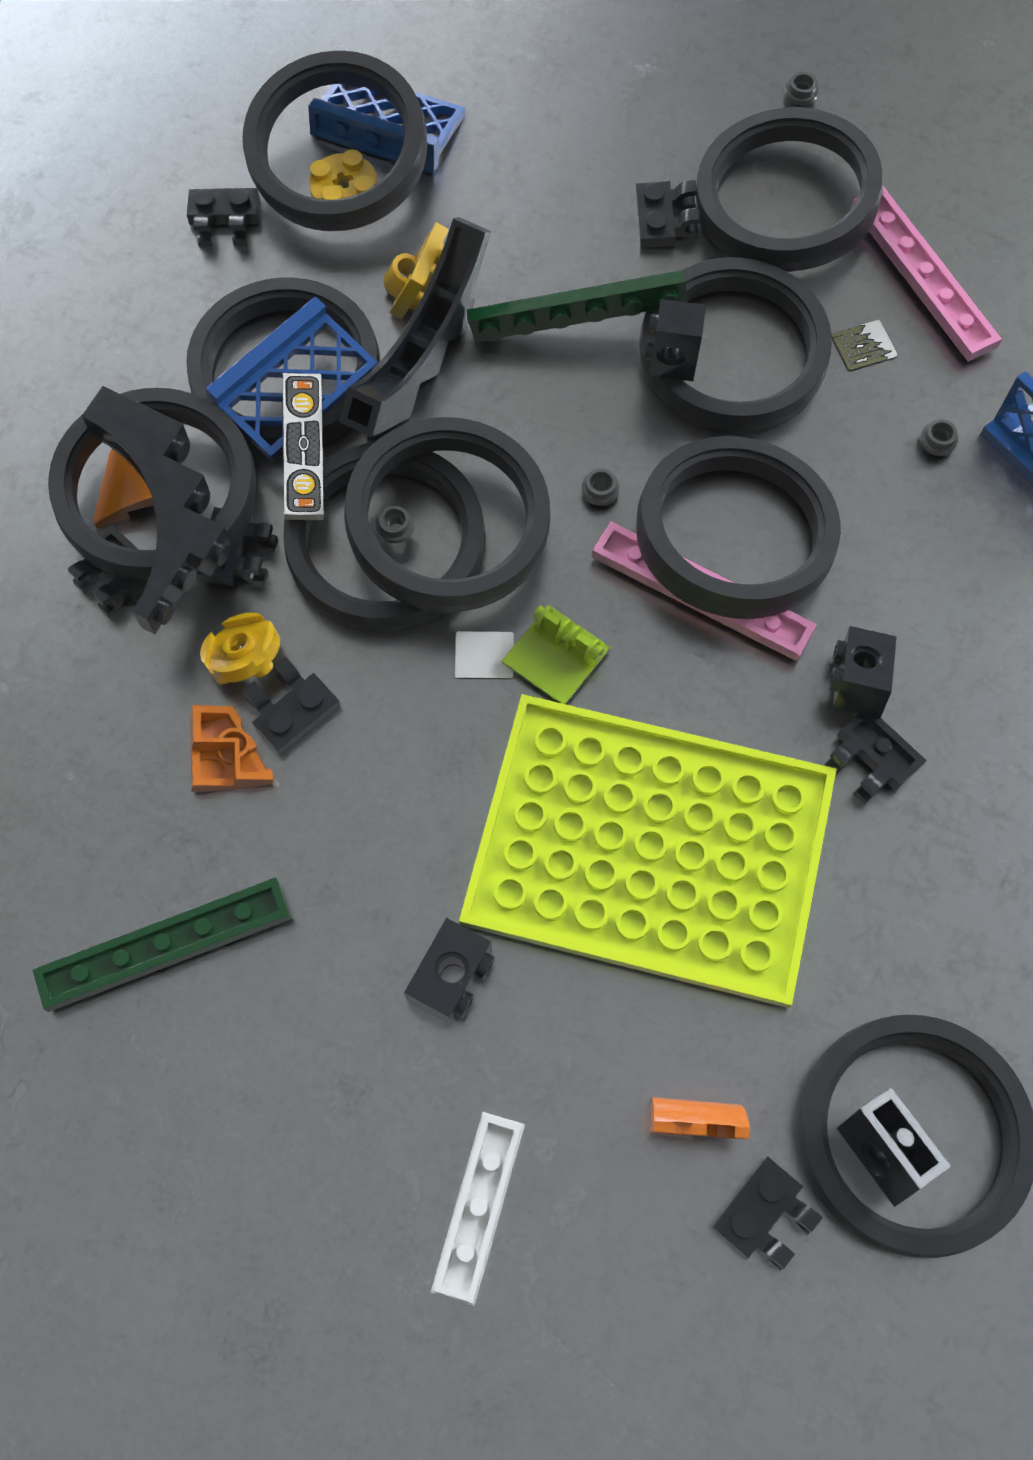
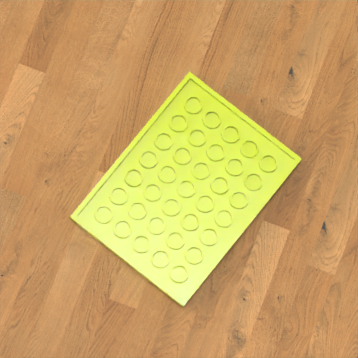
[459,694,837,1008]

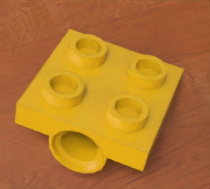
[383,222,449,320]

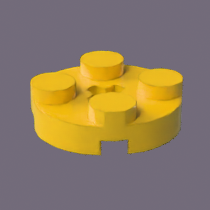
[309,149,378,200]
[200,613,280,685]

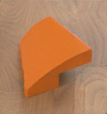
[93,449,154,528]
[190,705,273,792]
[650,1097,750,1140]

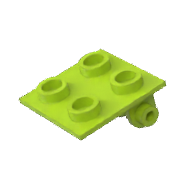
[501,605,611,704]

